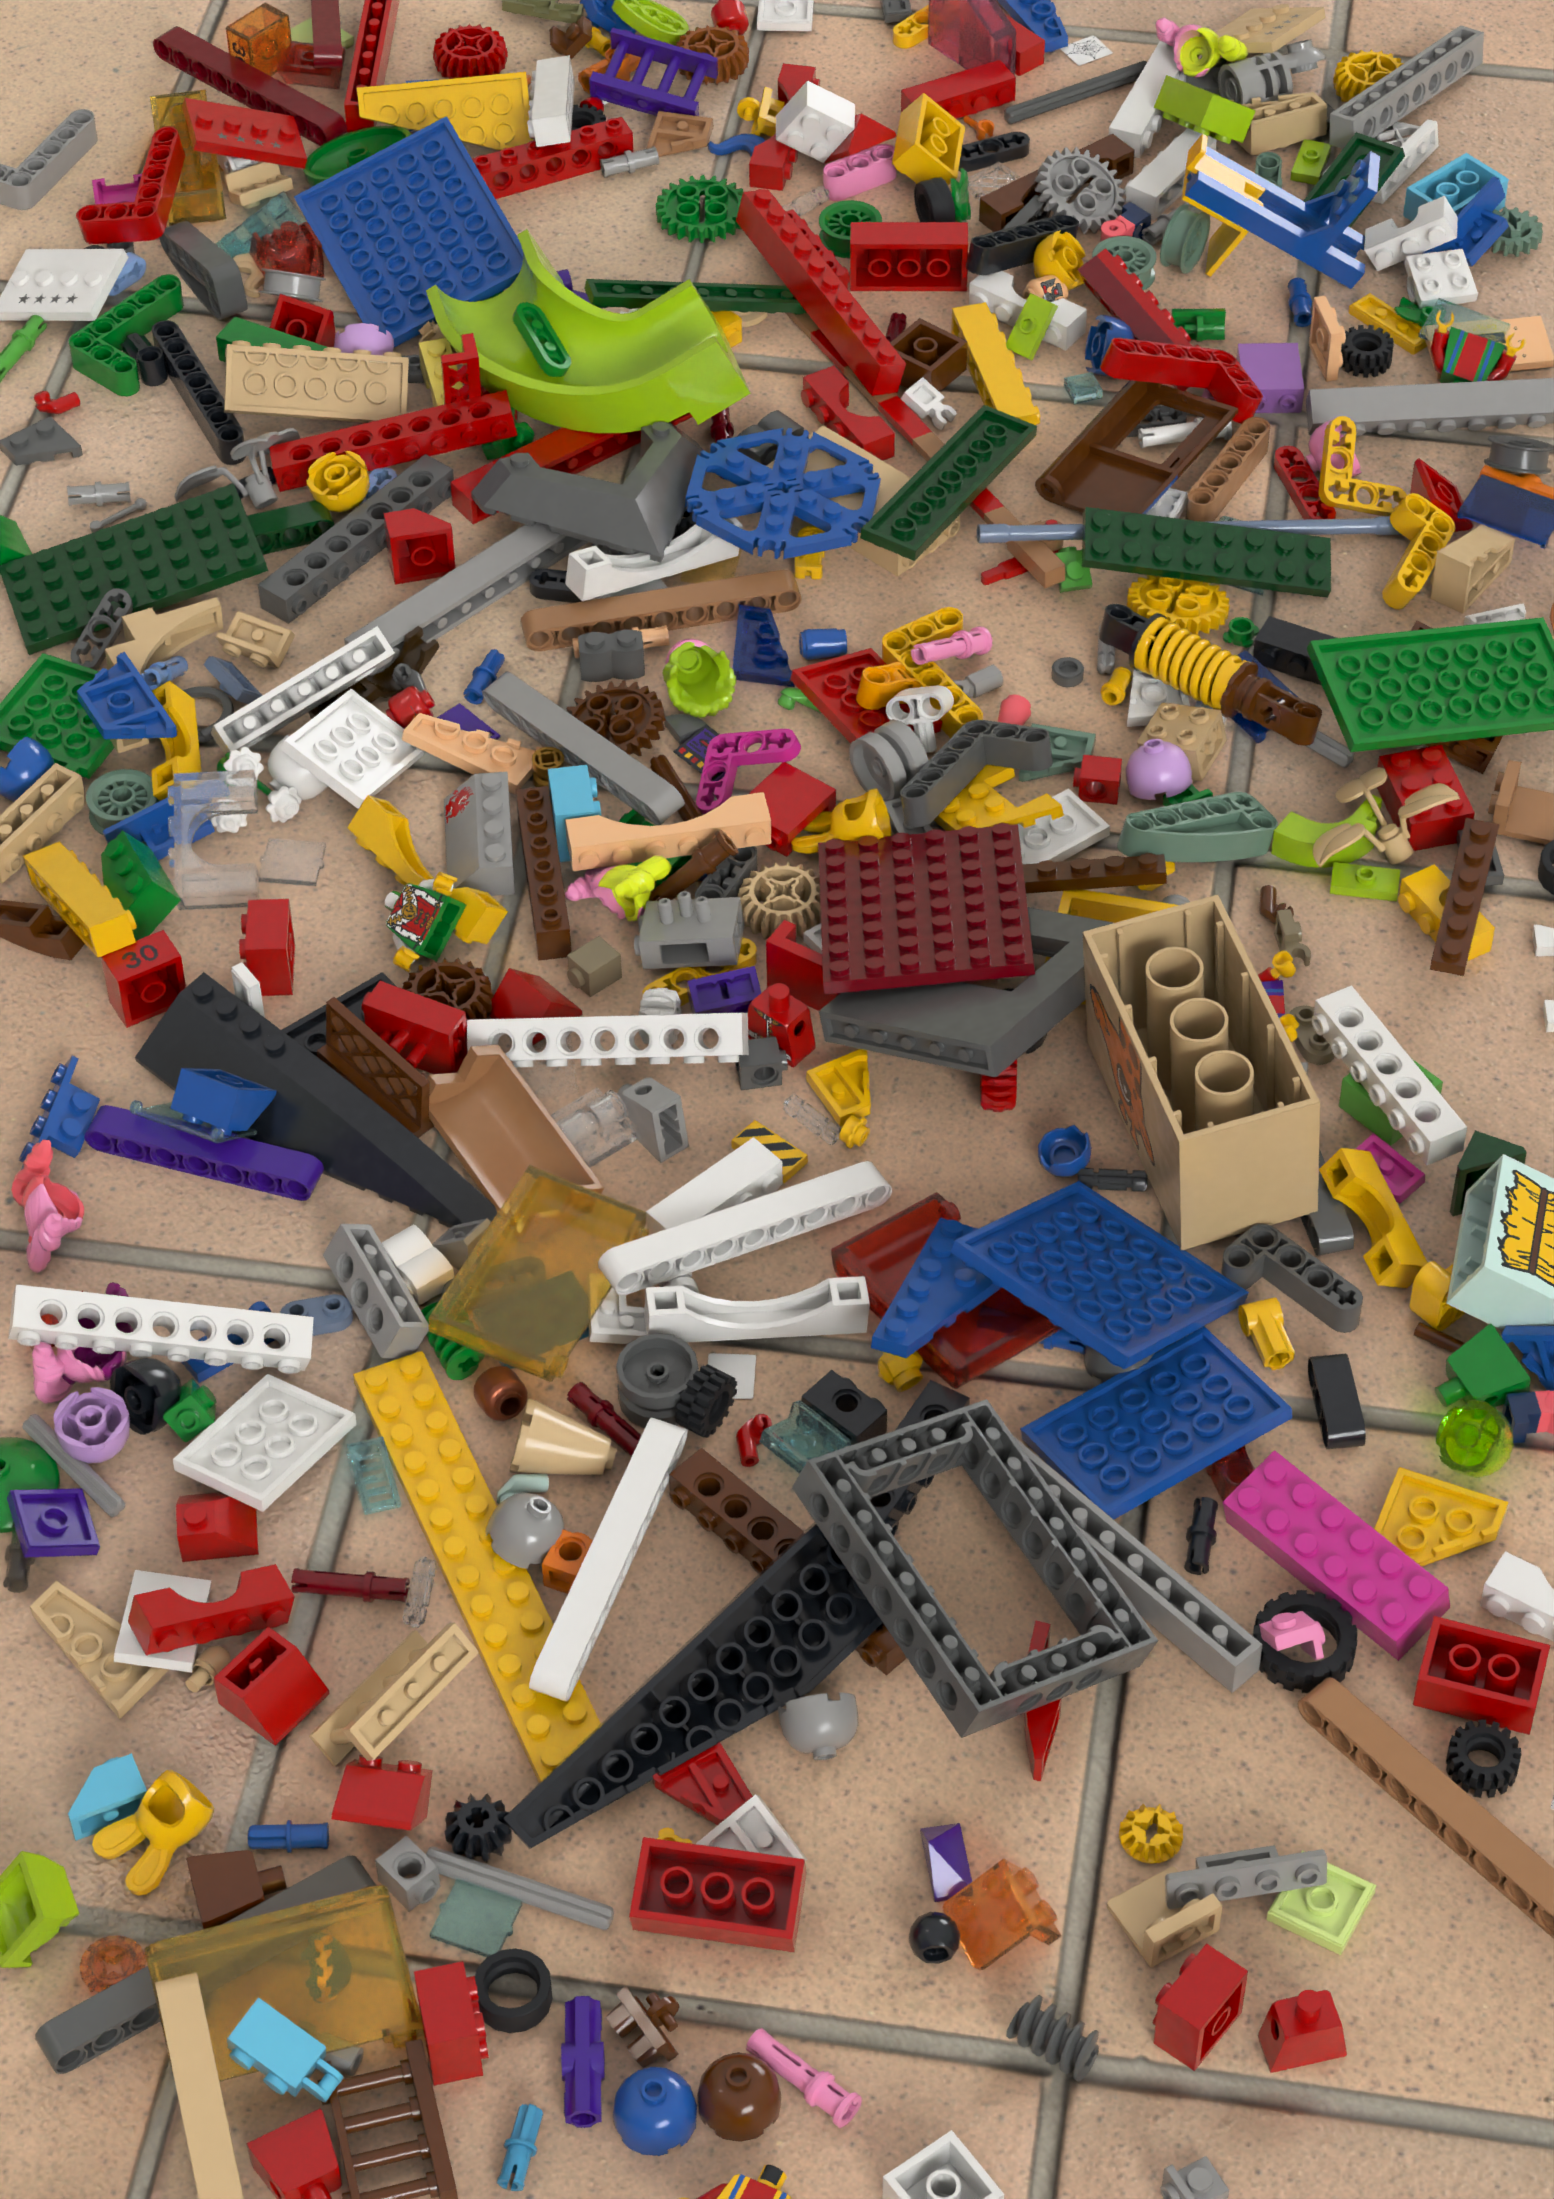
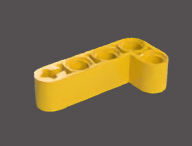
[1382,493,1455,610]
[1409,1261,1466,1331]

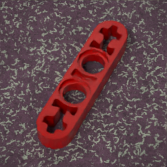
[1274,446,1336,520]

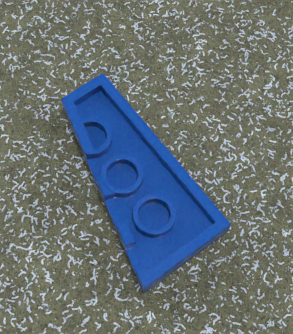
[997,0,1068,53]

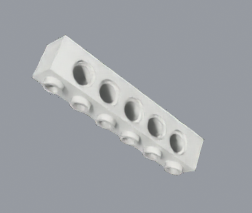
[211,626,395,755]
[1312,985,1467,1165]

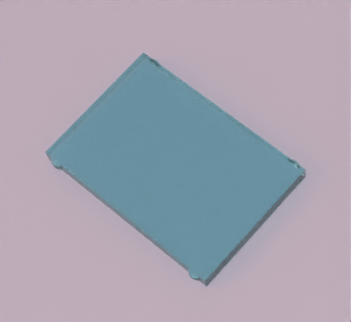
[1418,298,1511,343]

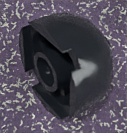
[110,1358,182,1435]

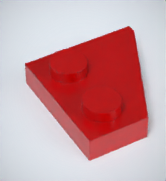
[652,1742,753,1826]

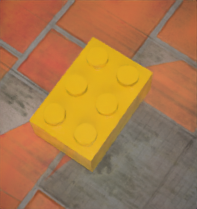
[892,93,965,185]

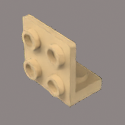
[1137,703,1227,781]
[1107,1866,1223,1968]

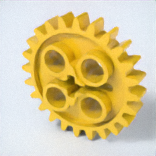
[1127,575,1230,635]

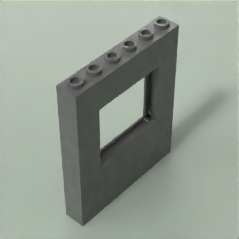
[819,907,1113,1077]

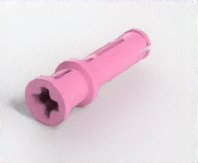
[911,626,992,665]
[746,2028,862,2128]

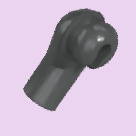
[393,663,428,692]

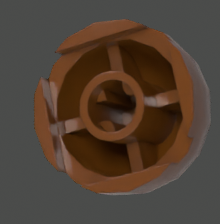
[697,2052,781,2142]

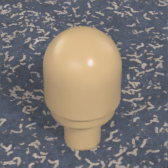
[185,1645,231,1692]

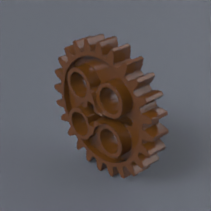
[566,680,666,756]

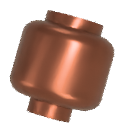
[474,1366,528,1421]

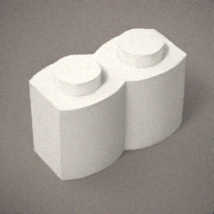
[382,1224,454,1305]

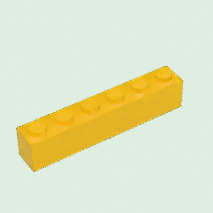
[951,302,1040,437]
[23,841,136,958]

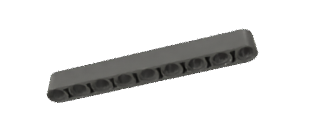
[35,1855,378,2074]

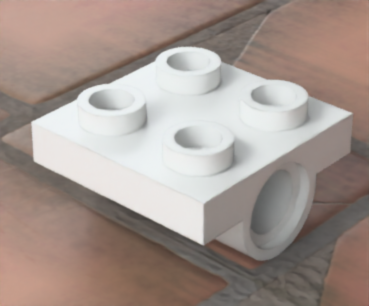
[1404,249,1478,309]

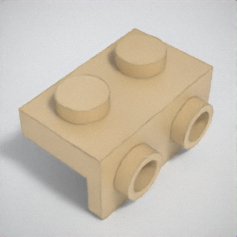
[223,162,294,209]
[215,611,295,669]

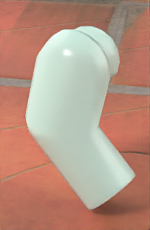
[497,1474,549,1504]

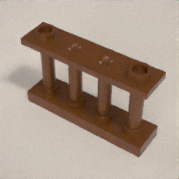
[317,2039,458,2199]

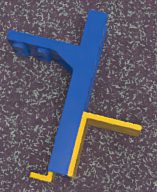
[1182,134,1380,289]

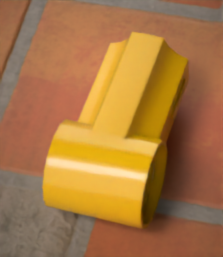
[1238,1297,1295,1370]

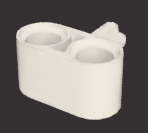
[886,685,954,753]

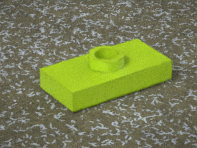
[1290,139,1332,185]
[1006,293,1058,360]
[1330,862,1400,902]

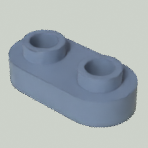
[280,1294,353,1336]

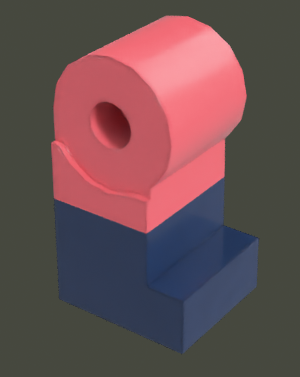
[1100,202,1151,242]
[1502,1390,1554,1444]

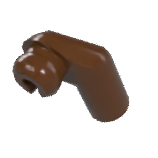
[1259,885,1294,924]

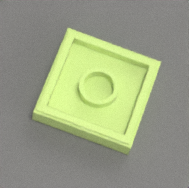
[1266,1851,1376,1955]

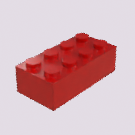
[850,222,968,291]
[629,1837,807,1952]

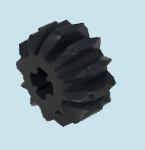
[444,1793,512,1863]

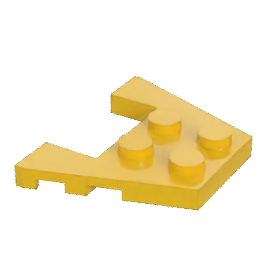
[934,765,1064,831]

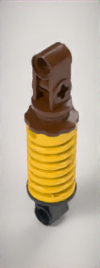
[1099,604,1322,746]

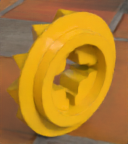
[1119,1804,1183,1864]

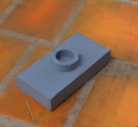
[204,656,263,704]

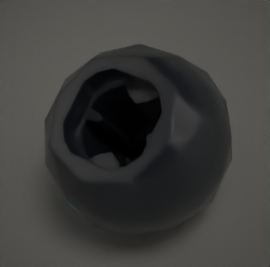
[909,1912,960,1964]

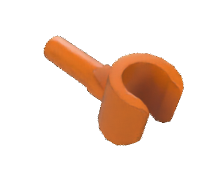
[963,116,994,141]

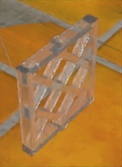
[968,162,1021,201]

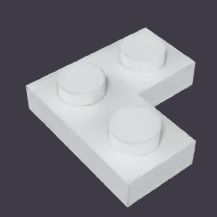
[587,1275,646,1344]

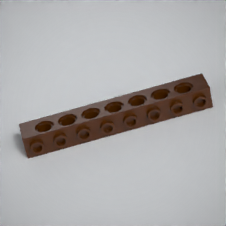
[669,1448,907,1676]

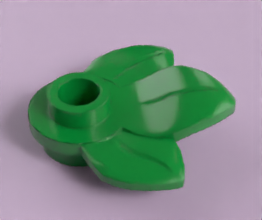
[950,168,971,222]
[1394,297,1446,328]

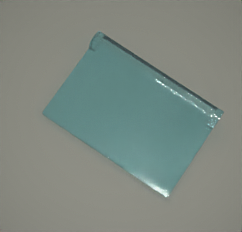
[130,1100,257,1143]

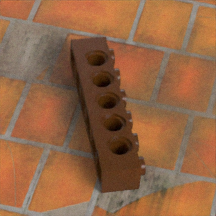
[515,786,572,961]

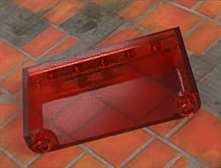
[831,1192,1063,1389]

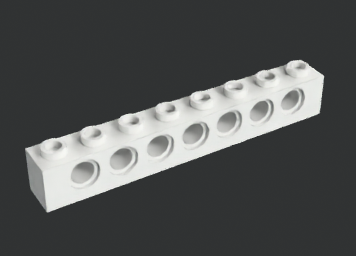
[467,1013,749,1067]
[8,1284,314,1374]

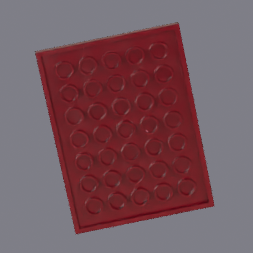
[818,823,1035,994]

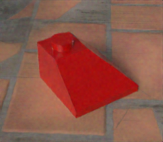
[176,1492,259,1562]

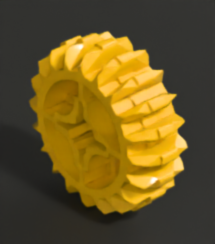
[1333,49,1404,102]

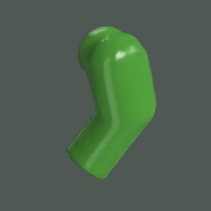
[778,687,821,713]

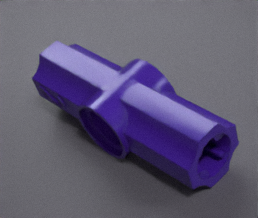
[561,1996,605,2128]

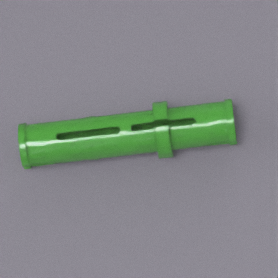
[0,315,47,382]

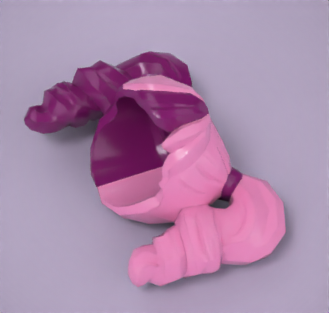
[32,1282,133,1404]

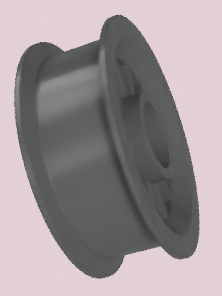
[1484,435,1554,474]

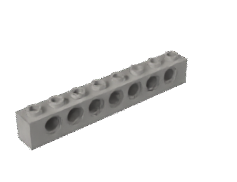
[1329,25,1484,150]

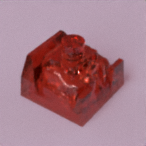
[249,221,324,278]

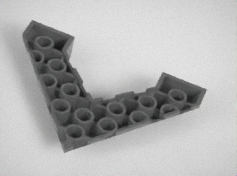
[471,421,703,563]

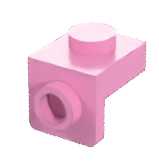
[1259,1611,1325,1660]

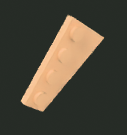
[402,713,542,795]

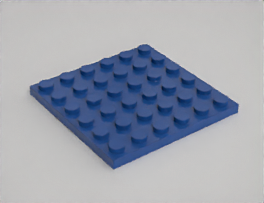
[950,1181,1249,1369]

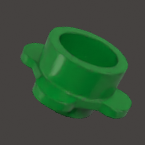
[1223,617,1259,648]

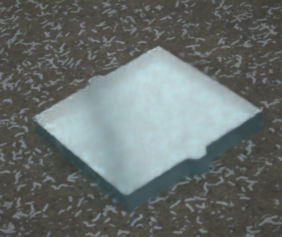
[430,1879,523,1957]

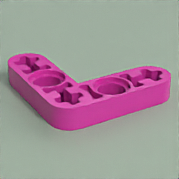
[696,729,801,815]

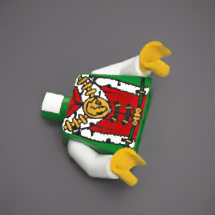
[385,872,467,973]

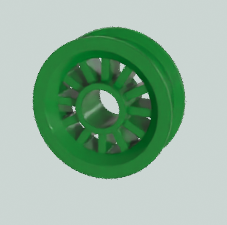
[819,200,882,258]

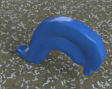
[708,134,766,157]

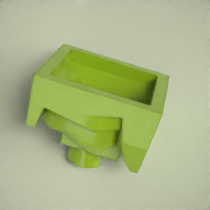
[0,1851,79,1968]

